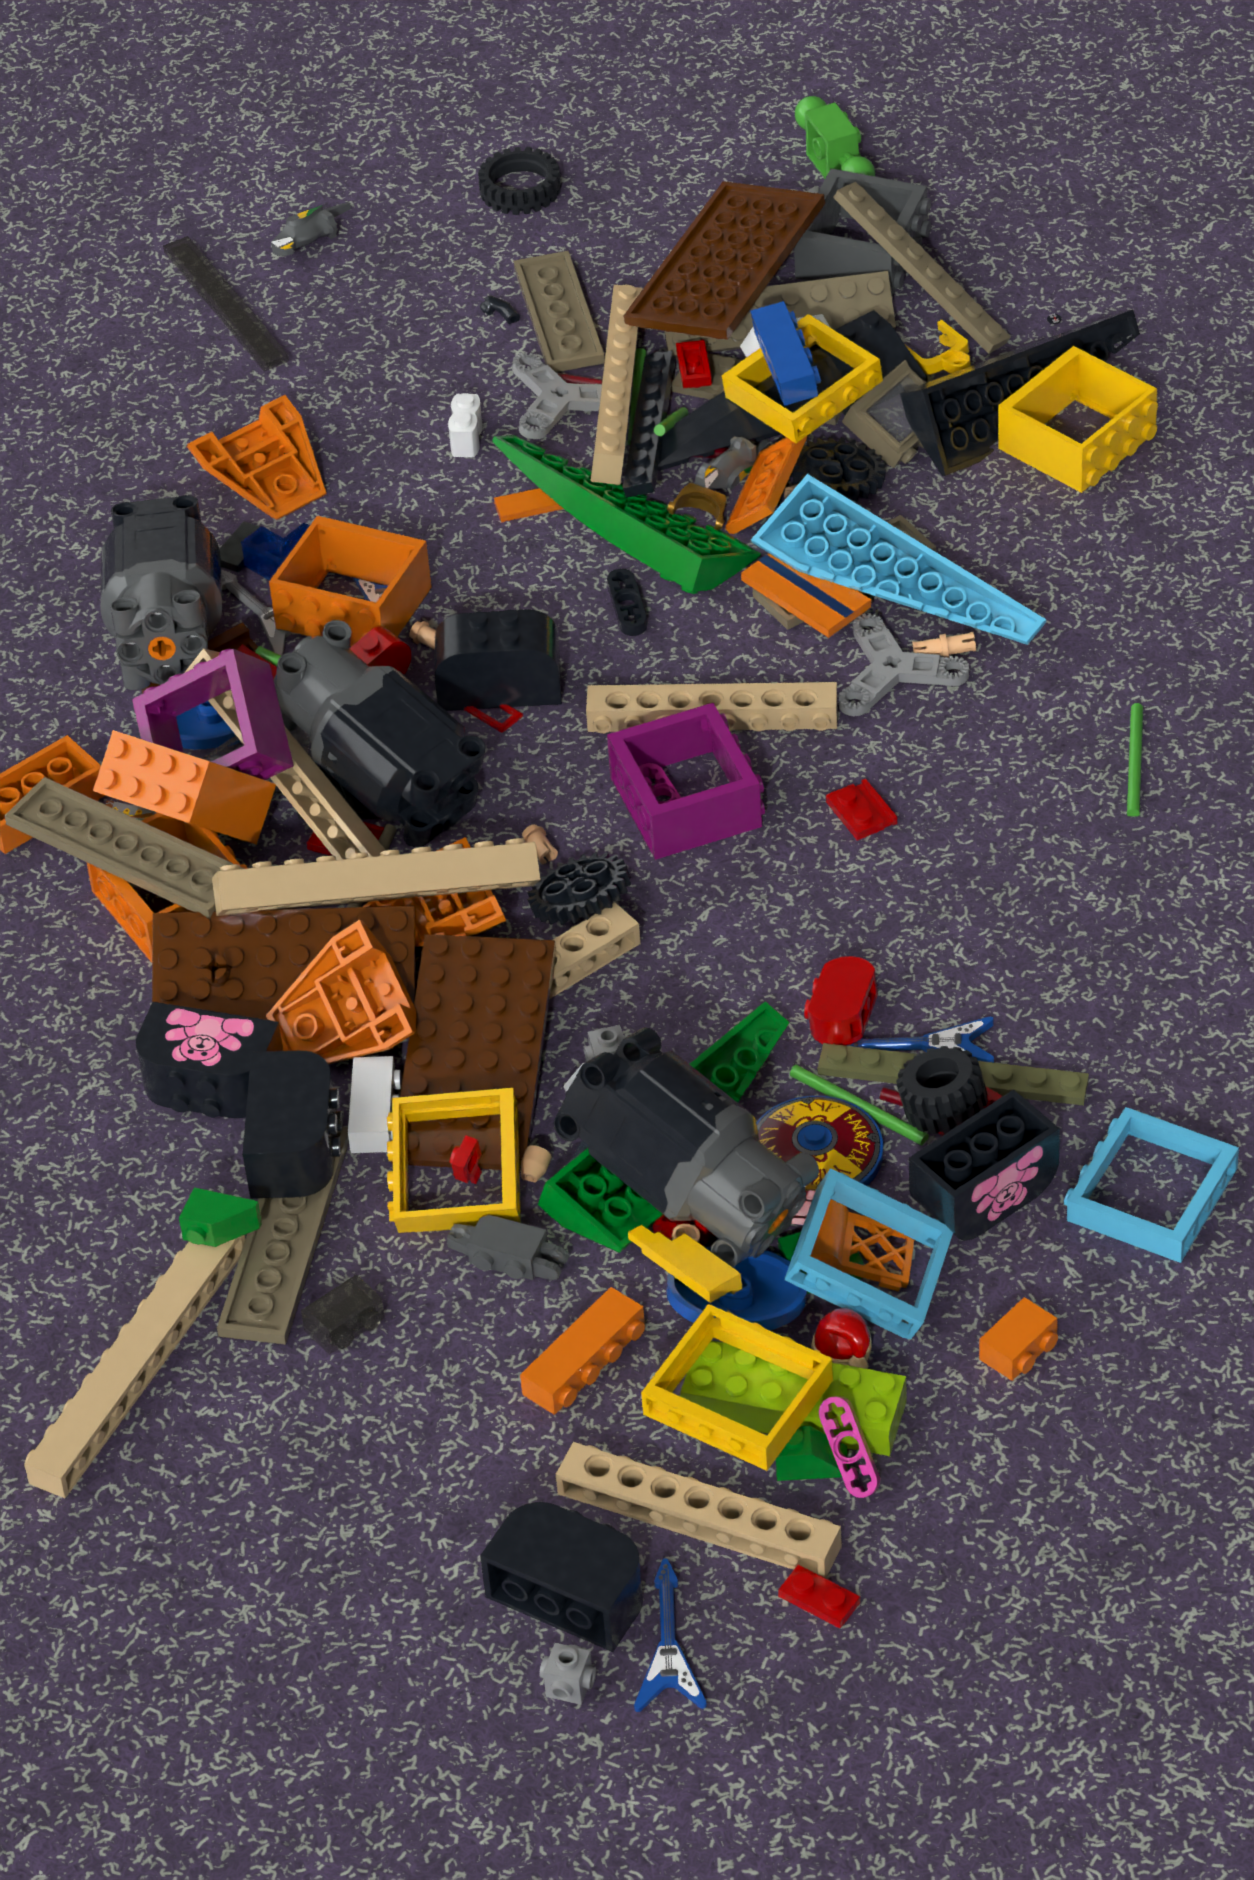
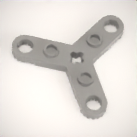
[512,352,632,439]
[839,613,969,716]

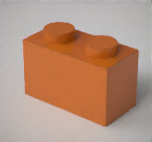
[979,1297,1058,1381]

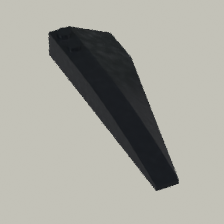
[900,309,1140,476]
[658,310,927,471]

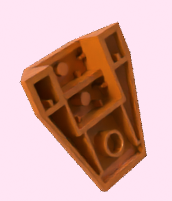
[187,395,326,520]
[266,920,416,1064]

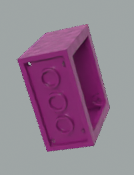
[132,649,294,780]
[607,703,765,860]

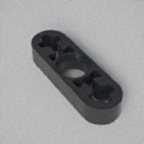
[607,569,647,636]

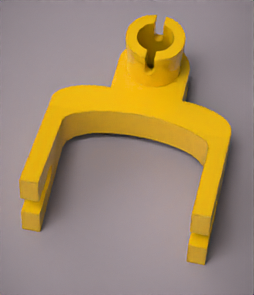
[905,320,971,375]

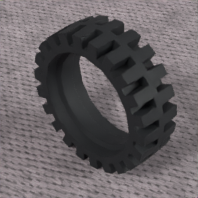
[478,147,561,215]

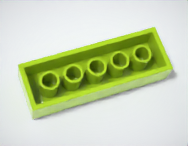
[680,1340,907,1456]

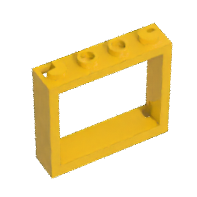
[721,314,883,443]
[387,1088,521,1233]
[641,1304,833,1471]

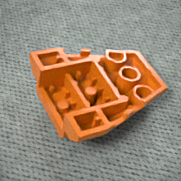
[363,837,506,947]

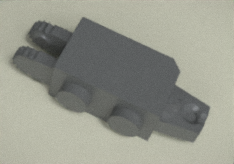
[447,1215,570,1281]

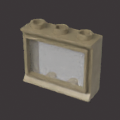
[842,360,926,468]

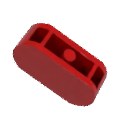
[349,627,411,674]
[804,956,878,1046]

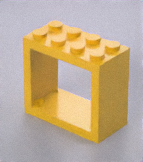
[998,346,1158,493]

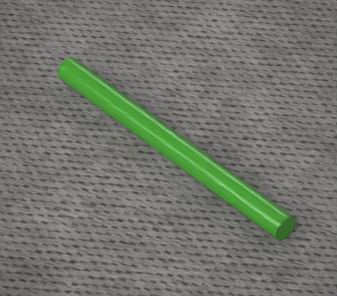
[628,348,646,445]
[1127,703,1143,816]
[790,1064,929,1146]

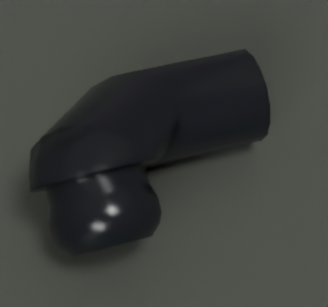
[480,295,520,324]

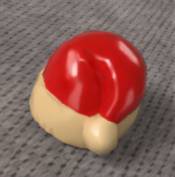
[811,1308,872,1369]

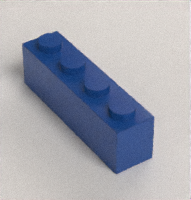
[750,301,821,406]

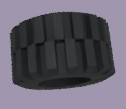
[896,1046,988,1134]

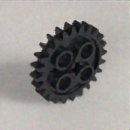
[790,437,886,502]
[527,852,631,925]

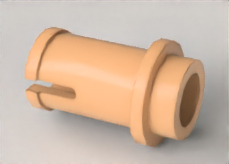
[410,621,436,650]
[522,825,558,864]

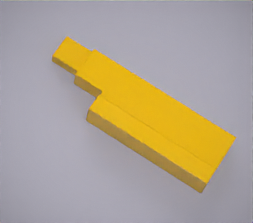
[628,1225,742,1303]

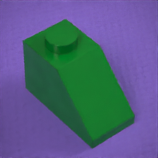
[179,1187,262,1247]
[776,1426,849,1481]

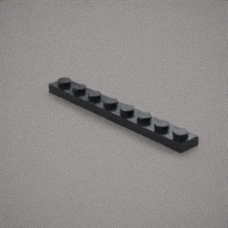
[623,351,676,498]

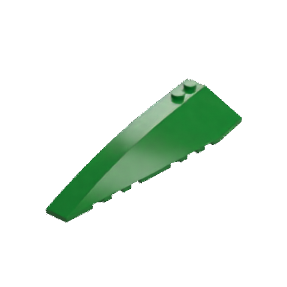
[492,435,761,594]
[537,1001,790,1253]

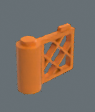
[810,1199,914,1292]

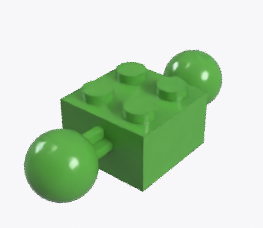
[794,96,875,179]

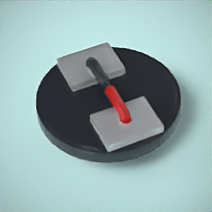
[1047,313,1062,324]

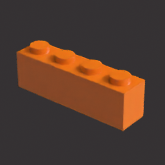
[520,1287,645,1415]

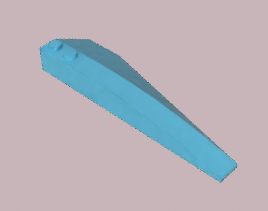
[751,474,1046,645]

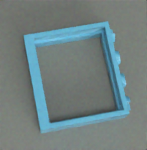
[1064,1107,1239,1263]
[784,1168,953,1339]

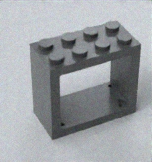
[794,169,931,297]

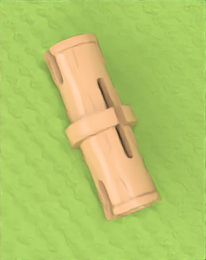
[912,632,976,658]

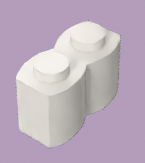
[448,393,483,457]

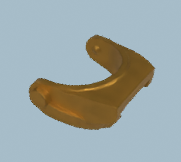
[667,483,726,531]

